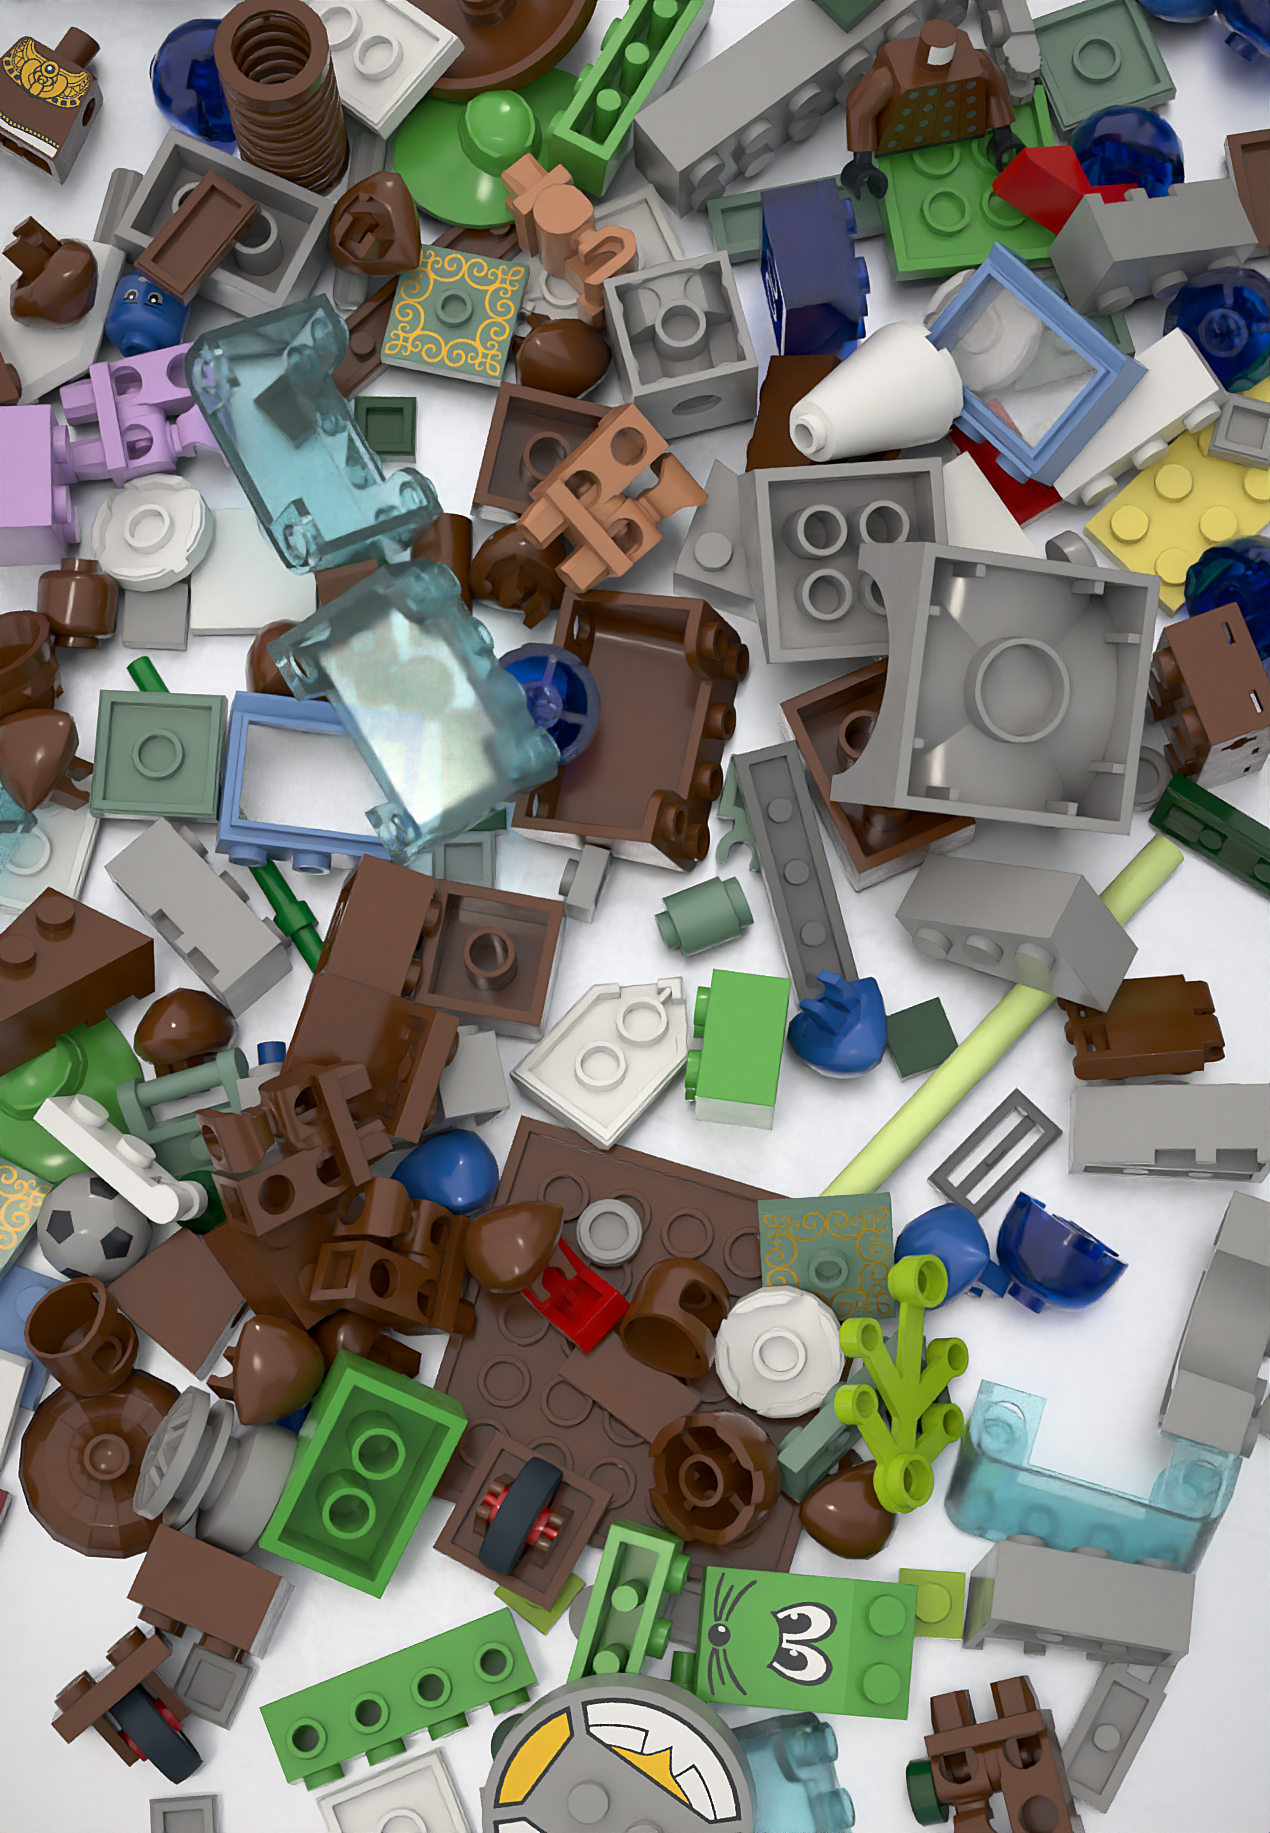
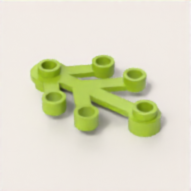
[834,1254,969,1514]

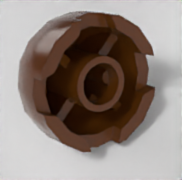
[648,1409,783,1546]

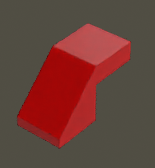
[991,145,1139,236]
[518,1237,630,1354]

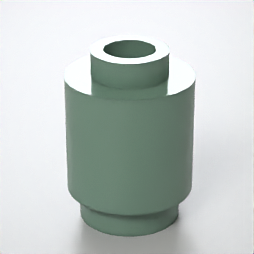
[654,876,754,958]

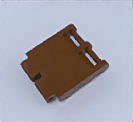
[1057,974,1225,1081]

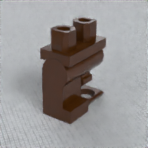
[195,1060,393,1237]
[309,1177,476,1336]
[924,1675,1085,1833]

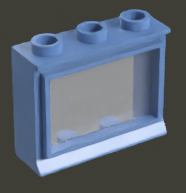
[925,241,1149,487]
[214,690,426,875]

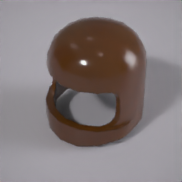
[620,1257,730,1378]
[24,1276,140,1397]

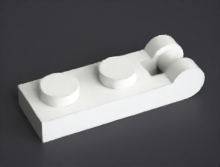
[33,1094,208,1224]

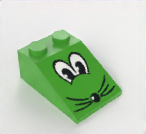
[692,1566,918,1720]

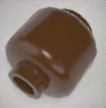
[36,558,119,649]

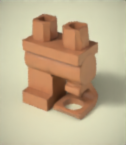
[501,153,639,333]
[515,403,709,594]

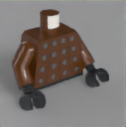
[840,19,1027,201]

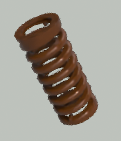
[213,0,351,197]

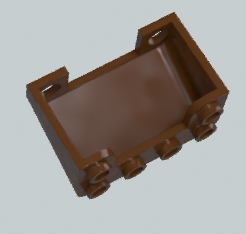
[510,587,749,872]

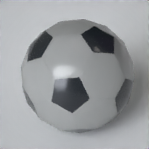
[37,1169,153,1284]

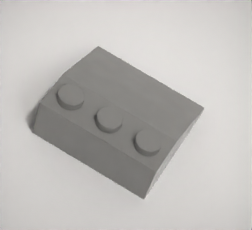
[737,457,948,664]

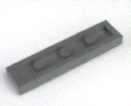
[731,740,859,1004]

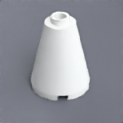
[789,320,964,462]

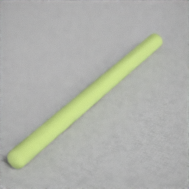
[818,834,1184,1197]

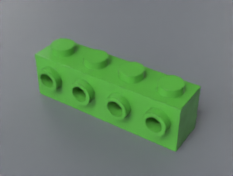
[544,0,715,198]
[566,1518,691,1683]
[259,1607,539,1792]

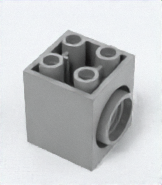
[603,250,759,440]

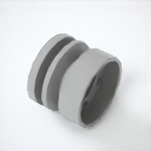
[133,1385,297,1558]

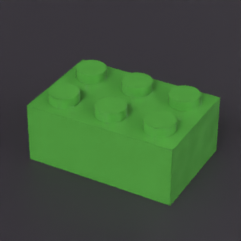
[258,1347,468,1599]

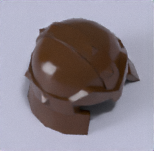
[0,610,64,722]

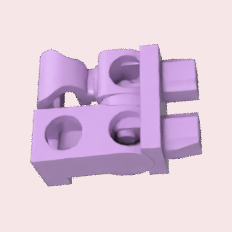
[60,337,238,489]

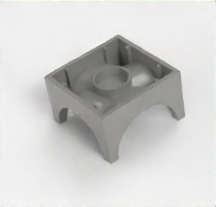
[830,542,1161,836]

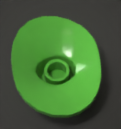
[394,67,582,230]
[0,1015,145,1183]

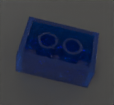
[758,177,870,361]

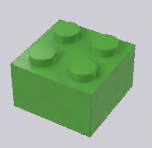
[684,969,791,1130]

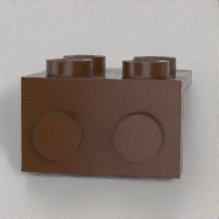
[279,971,461,1144]

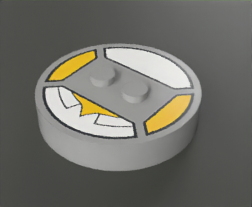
[482,1672,757,1833]

